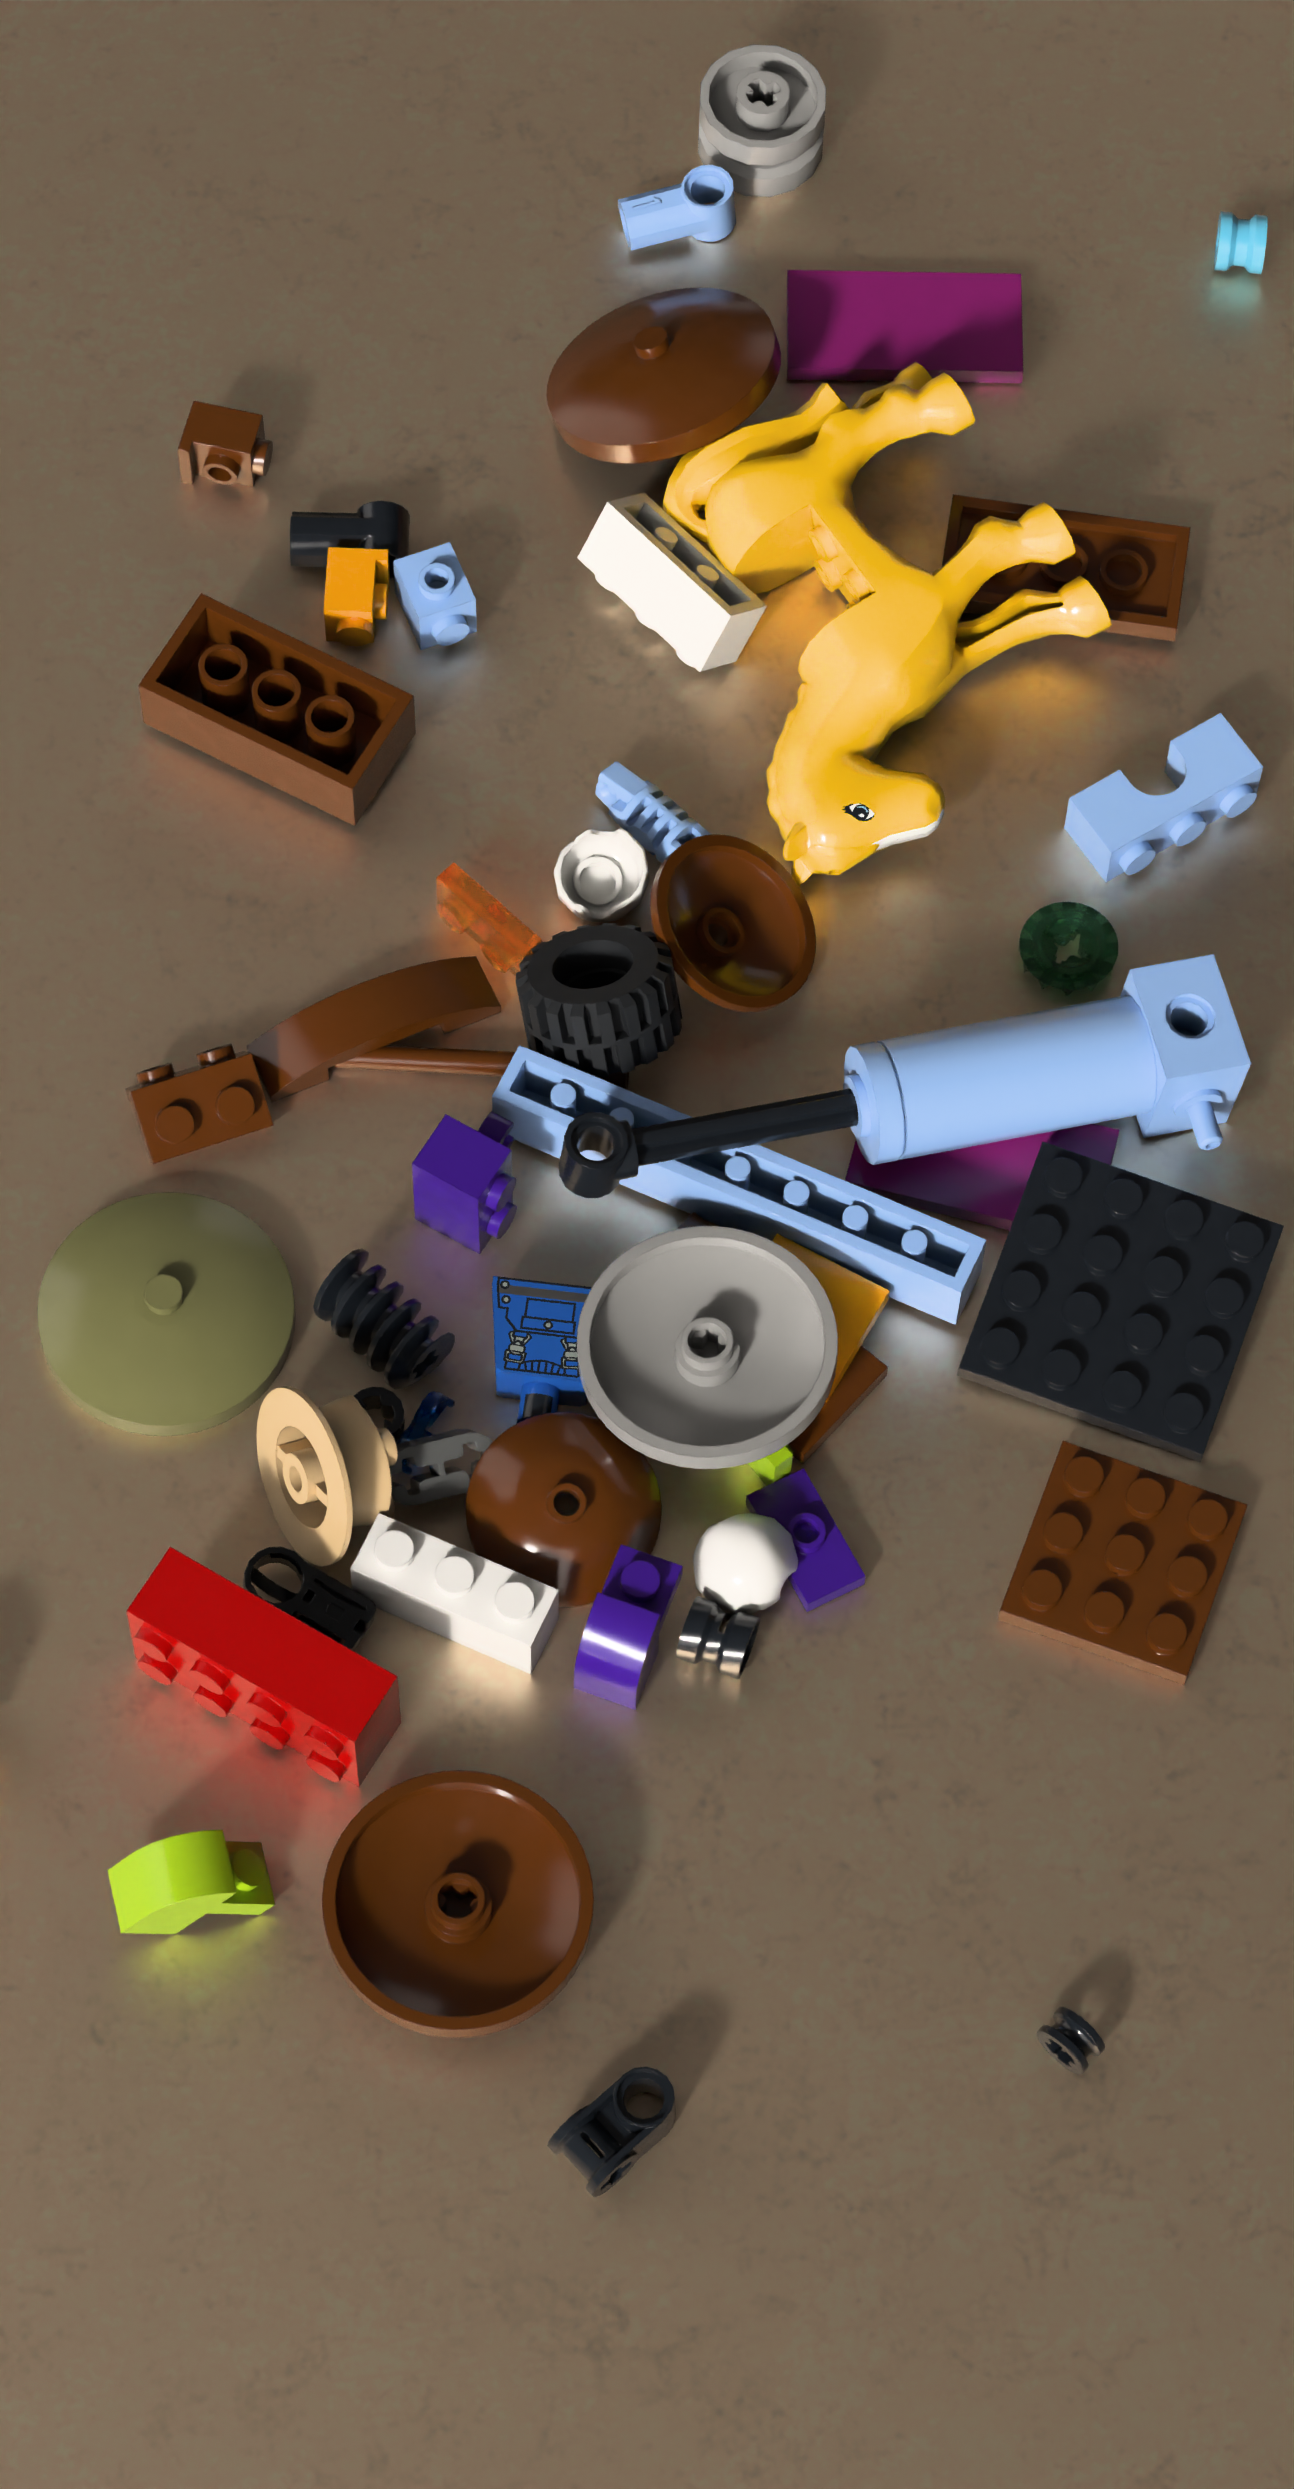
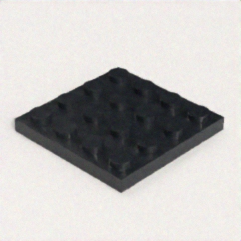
[957,1142,1284,1462]

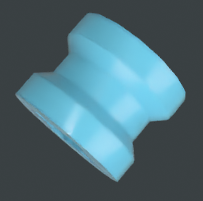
[1214,211,1268,274]

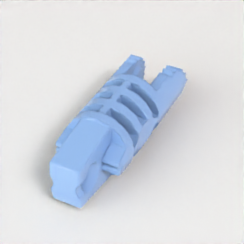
[595,761,711,863]

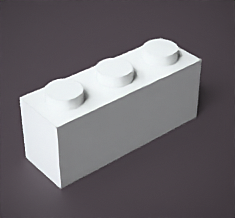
[578,493,767,672]
[350,1513,559,1674]

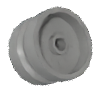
[698,44,826,197]

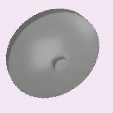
[577,1226,838,1469]

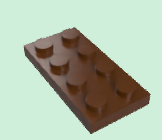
[942,494,1191,642]

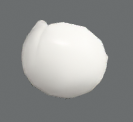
[554,828,650,922]
[693,1513,798,1615]

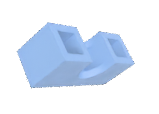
[1064,713,1263,882]

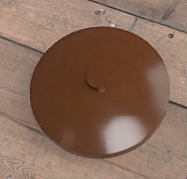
[546,287,781,464]
[322,1770,594,2038]

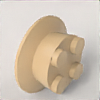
[256,1386,398,1567]

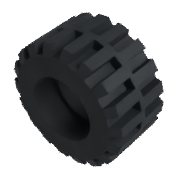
[516,923,683,1078]

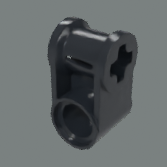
[547,2067,676,2197]

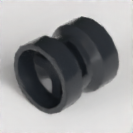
[676,1596,760,1679]

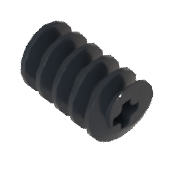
[313,1248,455,1390]

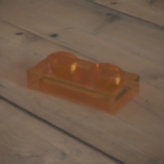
[436,862,542,976]

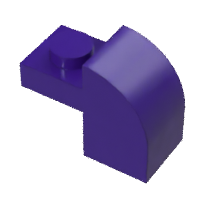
[574,1544,683,1710]

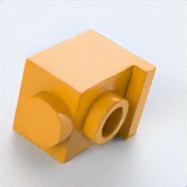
[324,547,390,646]

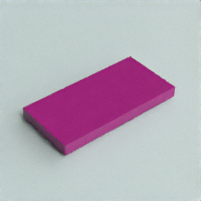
[787,270,1023,383]
[845,1124,1119,1230]

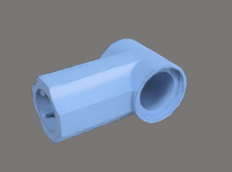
[618,165,736,251]

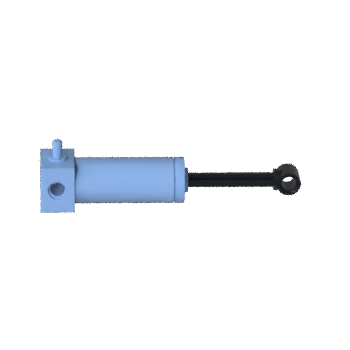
[559,954,1251,1198]

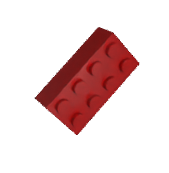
[126,1547,401,1787]

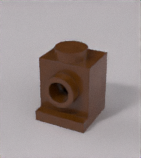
[178,401,273,487]

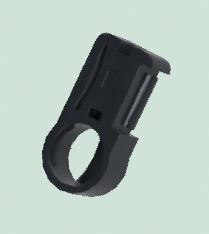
[243,1547,376,1652]

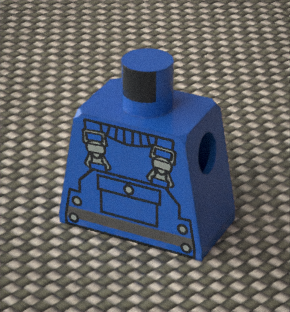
[492,1276,592,1423]

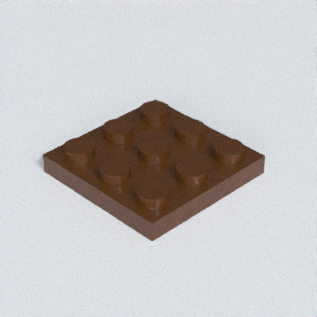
[998,1441,1248,1685]

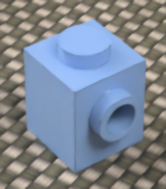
[393,542,477,650]

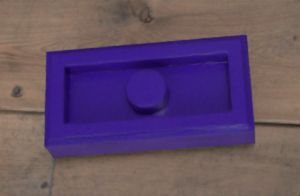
[746,1468,866,1612]

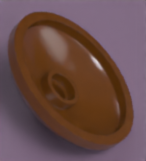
[650,834,816,1012]
[465,1412,662,1608]

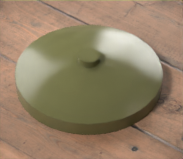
[37,1192,296,1436]

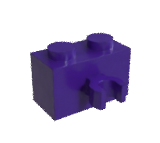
[412,1111,517,1254]

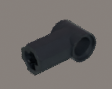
[290,501,410,580]

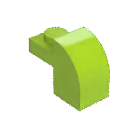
[108,1830,275,1934]

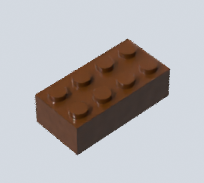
[138,593,416,826]

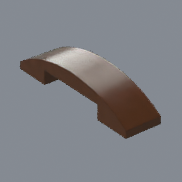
[247,956,501,1103]

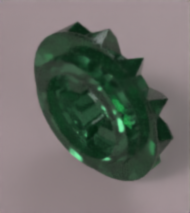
[1018,902,1118,996]

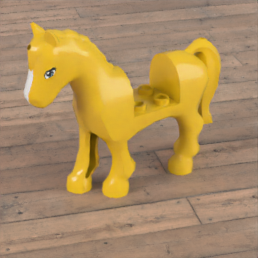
[662,362,1112,887]

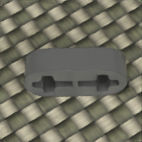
[390,1429,493,1505]

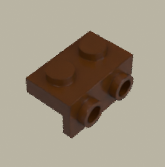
[125,1044,274,1164]

